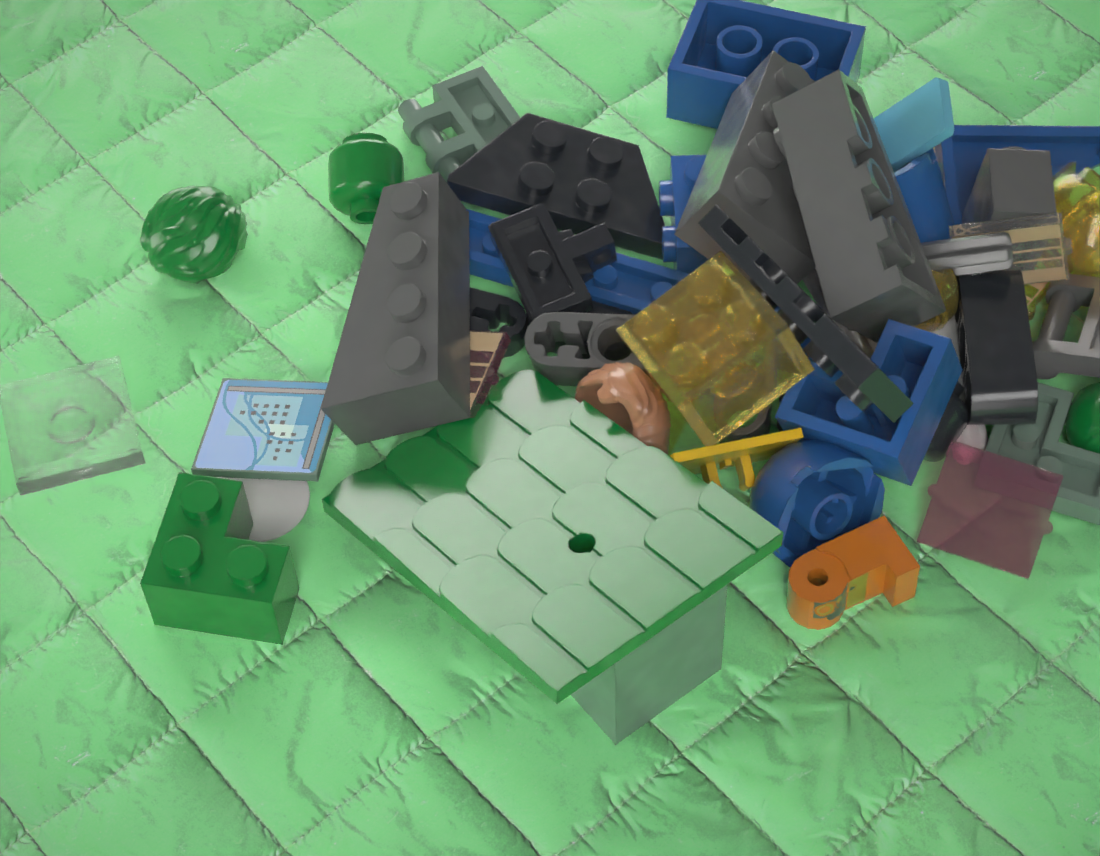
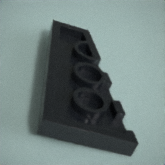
[698,204,914,423]

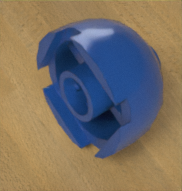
[749,439,885,567]

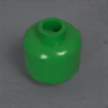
[328,132,404,224]

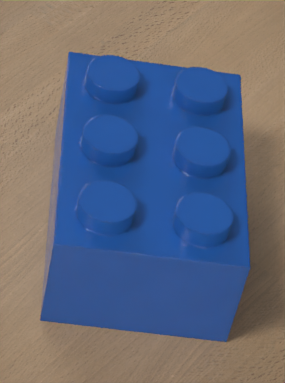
[666,0,866,129]

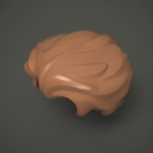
[575,362,671,455]

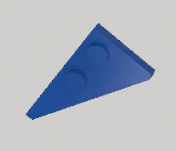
[935,125,1100,236]

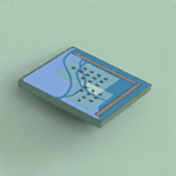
[191,378,335,482]

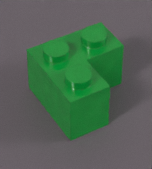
[140,472,299,645]

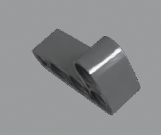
[524,312,774,444]

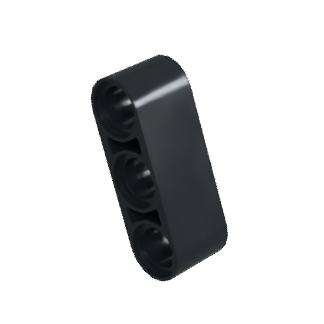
[954,270,1038,425]

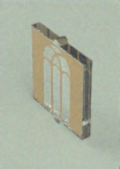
[949,212,1072,284]

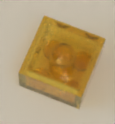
[616,251,815,447]

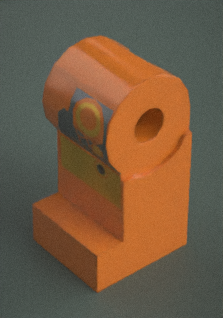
[786,515,920,630]

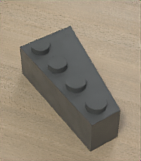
[321,172,470,445]

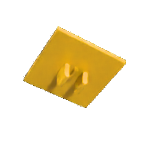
[670,428,804,491]

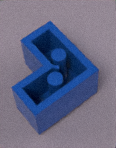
[775,319,963,486]

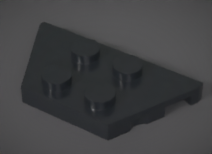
[447,113,665,260]

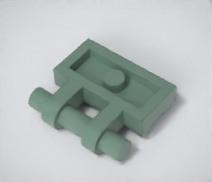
[398,66,520,182]

